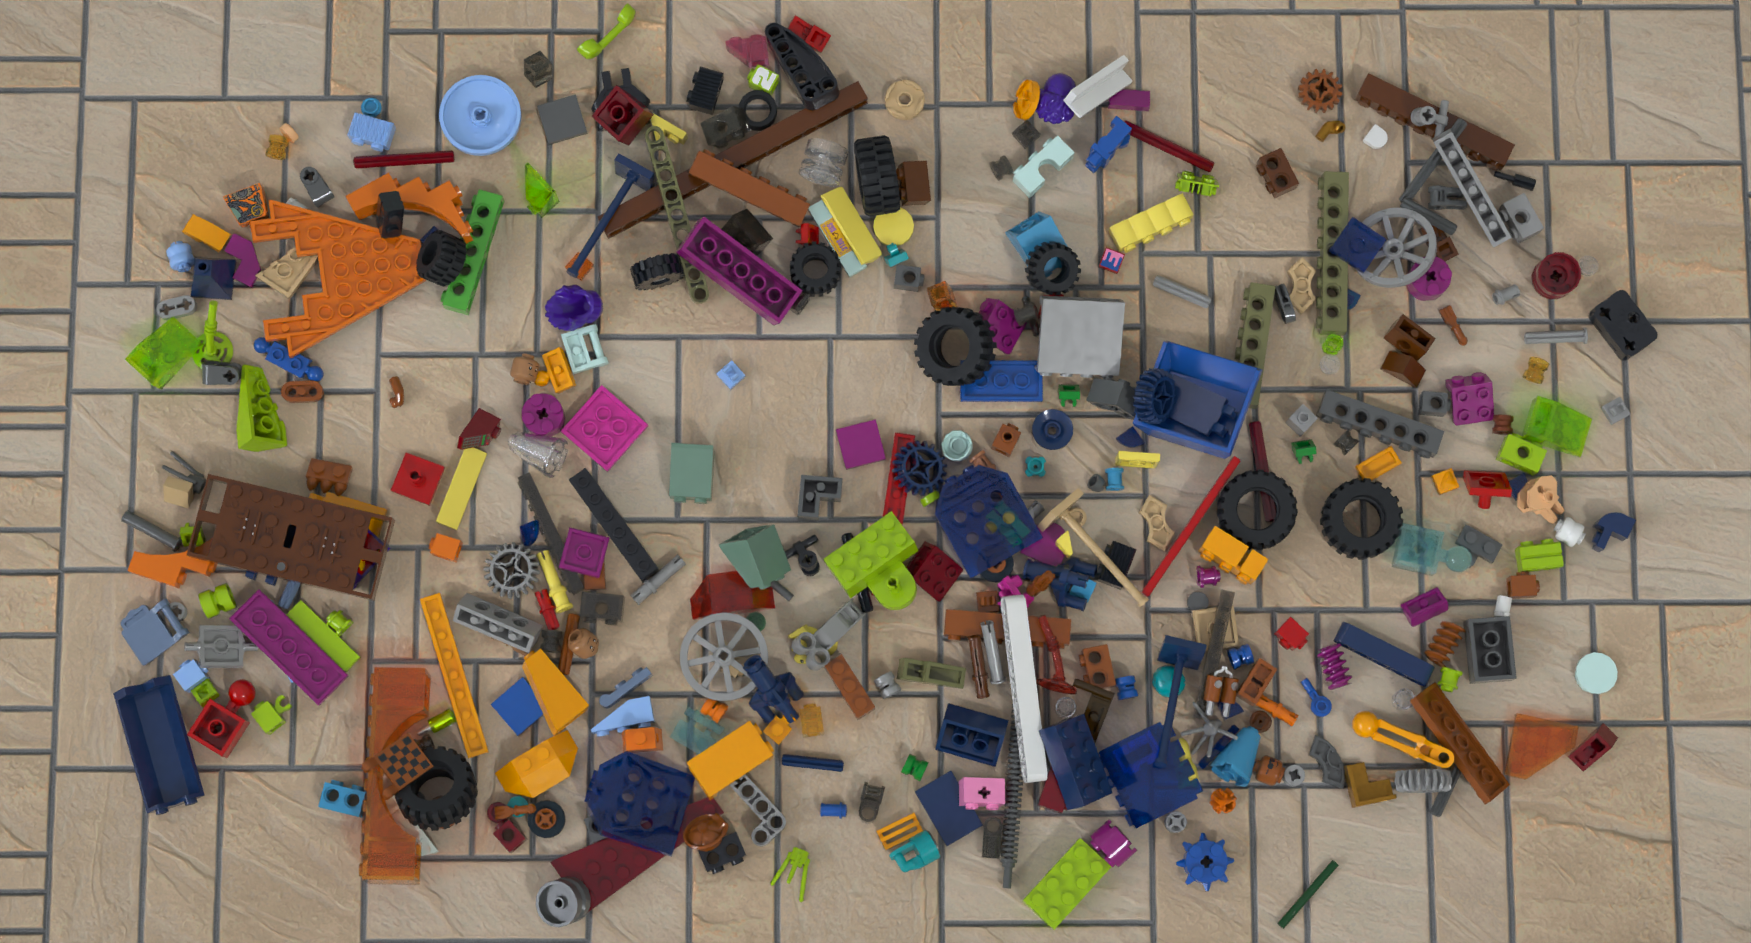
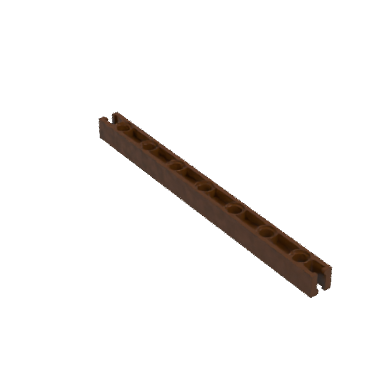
[597,81,868,239]

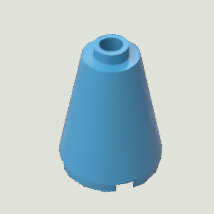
[1210,726,1261,787]

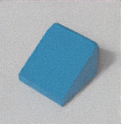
[1070,579,1097,603]

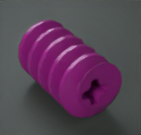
[1317,643,1352,690]

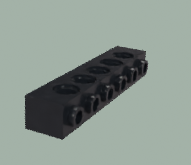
[569,468,659,583]

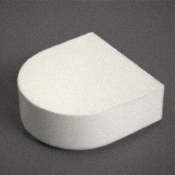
[1362,124,1388,149]

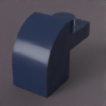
[1592,512,1636,552]

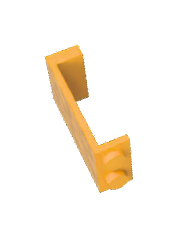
[686,721,774,800]

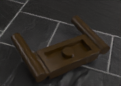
[1072,678,1115,743]

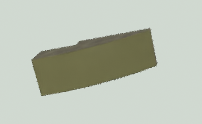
[897,658,966,689]

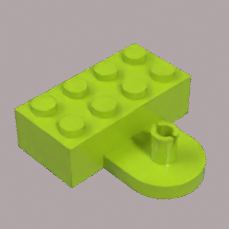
[823,511,918,610]

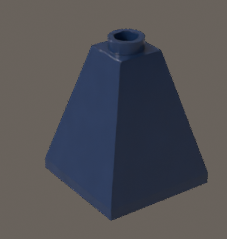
[191,257,236,300]

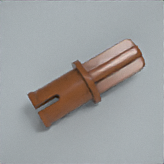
[1026,570,1055,597]

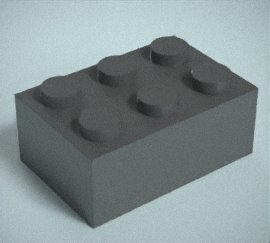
[1463,616,1517,684]

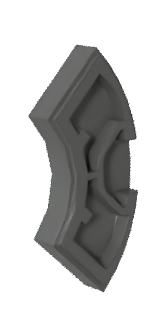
[1309,735,1345,789]

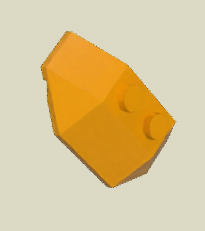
[495,730,578,798]

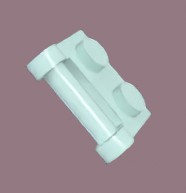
[561,324,609,374]

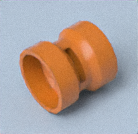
[700,699,729,724]

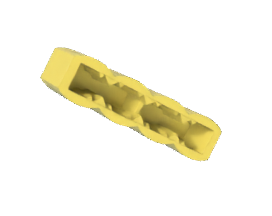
[1109,193,1194,253]

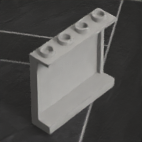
[1035,295,1125,379]

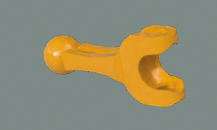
[1352,711,1454,768]

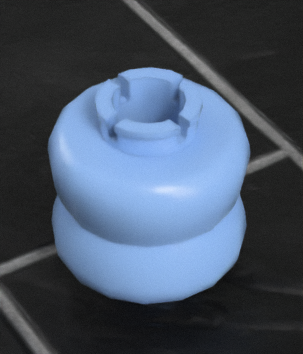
[166,241,195,272]

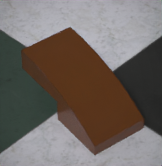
[1418,225,1459,262]

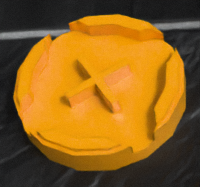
[1013,80,1040,120]

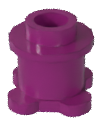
[1196,565,1221,588]

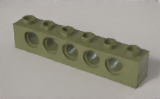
[1235,282,1275,409]

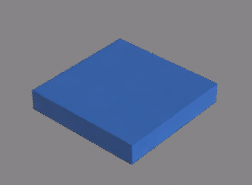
[491,677,543,736]

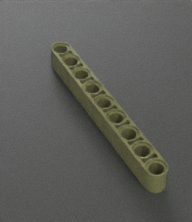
[645,126,709,304]

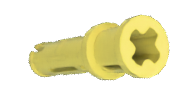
[536,550,573,614]

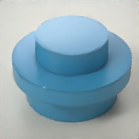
[361,98,382,118]

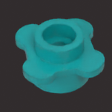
[1025,456,1046,477]

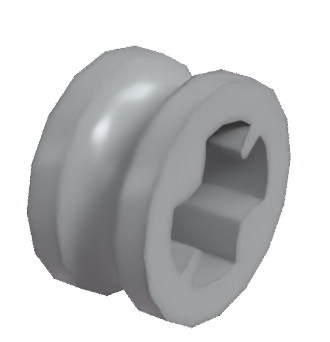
[169,602,187,621]

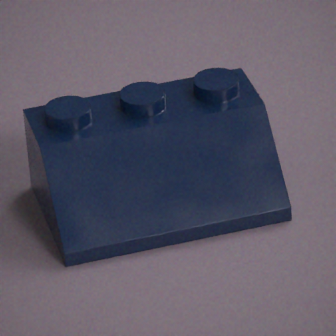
[935,703,1009,767]

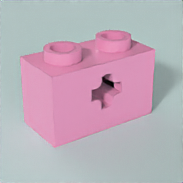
[959,777,1005,810]

